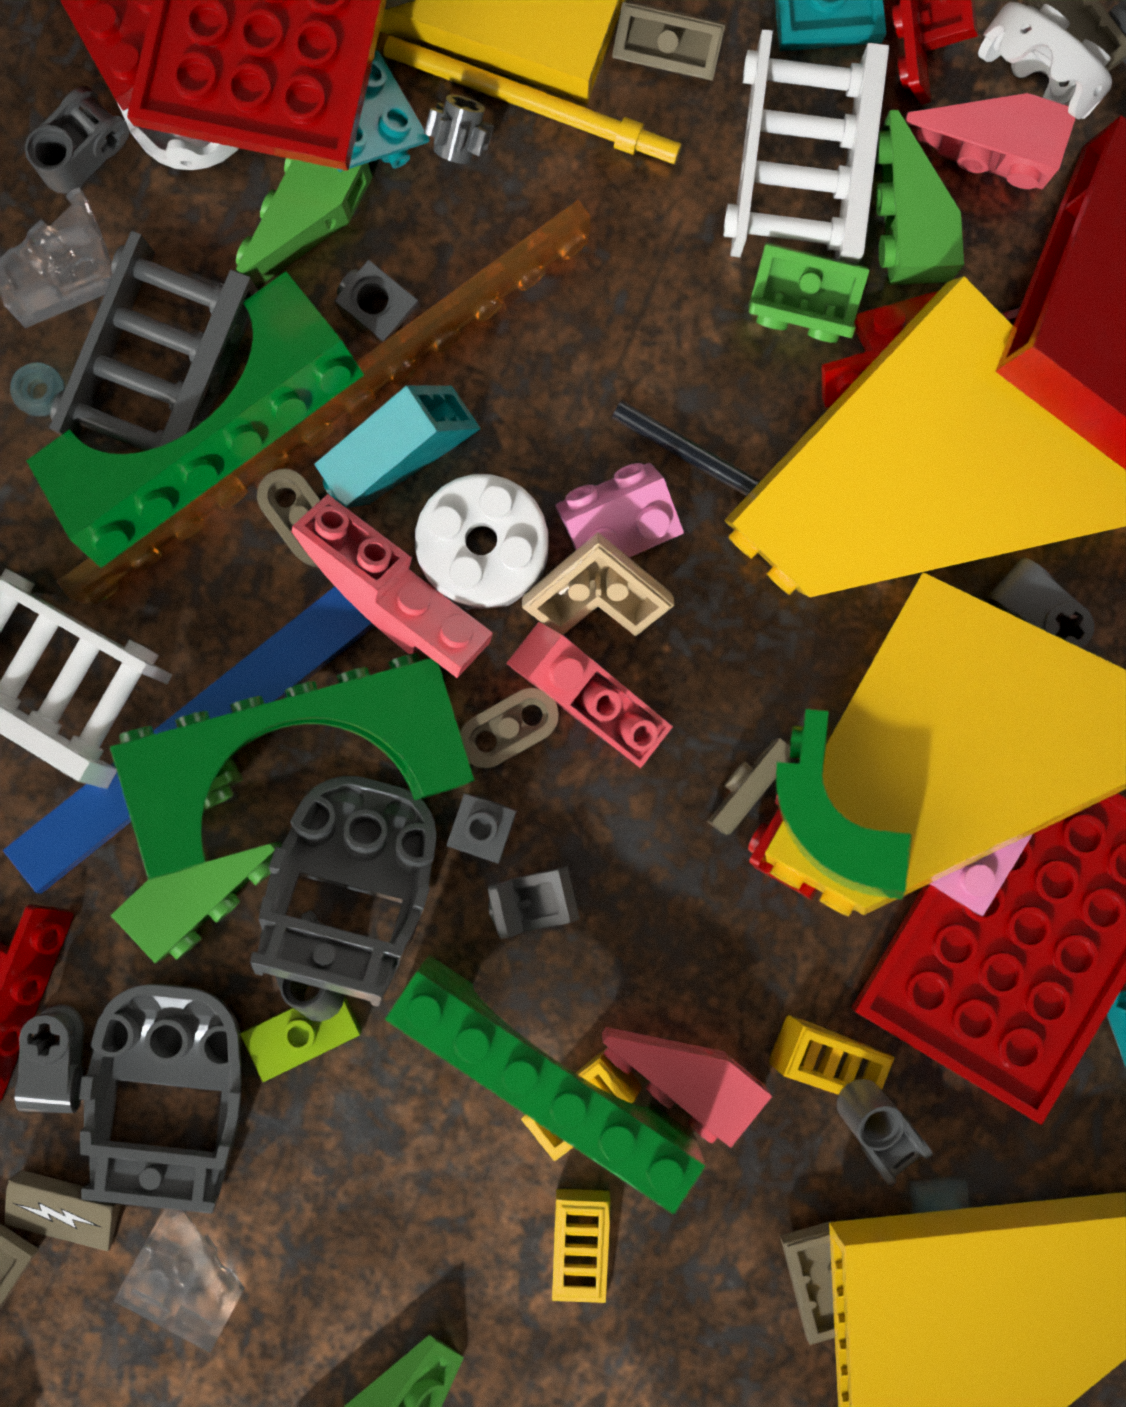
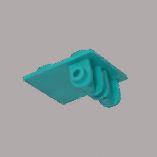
[337,50,430,172]

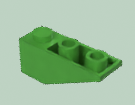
[875,110,964,285]
[236,158,372,288]
[110,841,282,963]

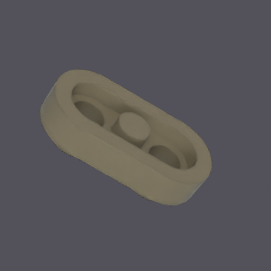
[257,469,321,567]
[460,688,559,768]

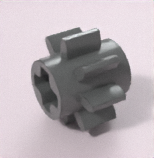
[424,95,494,164]

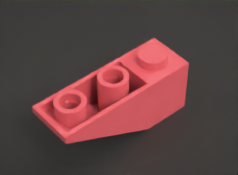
[905,93,1075,190]
[506,622,673,768]
[601,1027,772,1148]

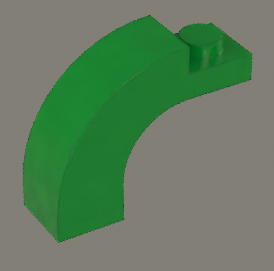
[776,709,911,899]

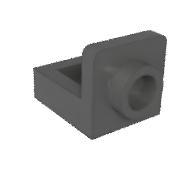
[488,866,580,939]

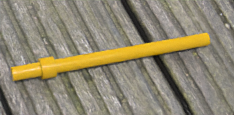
[384,35,682,164]

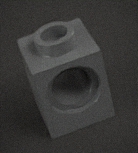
[334,260,423,356]
[446,793,518,863]

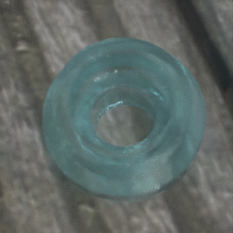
[10,363,65,416]

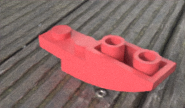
[292,494,493,678]

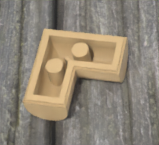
[522,532,674,636]

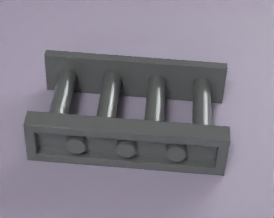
[49,231,259,451]

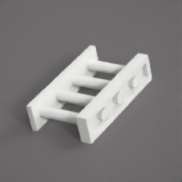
[723,30,889,264]
[0,568,172,789]

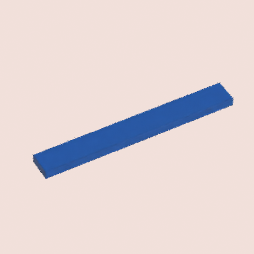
[3,586,375,894]

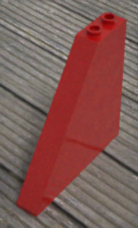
[995,115,1126,470]

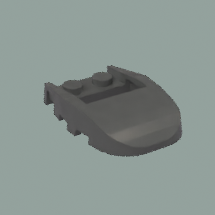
[250,776,437,1007]
[79,984,242,1214]

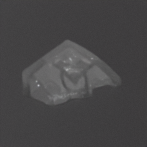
[0,187,113,328]
[114,1209,245,1353]

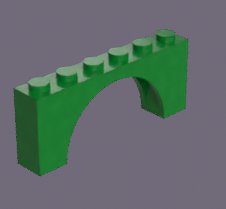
[26,271,364,568]
[110,653,474,881]
[385,955,706,1214]

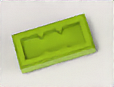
[240,996,362,1082]

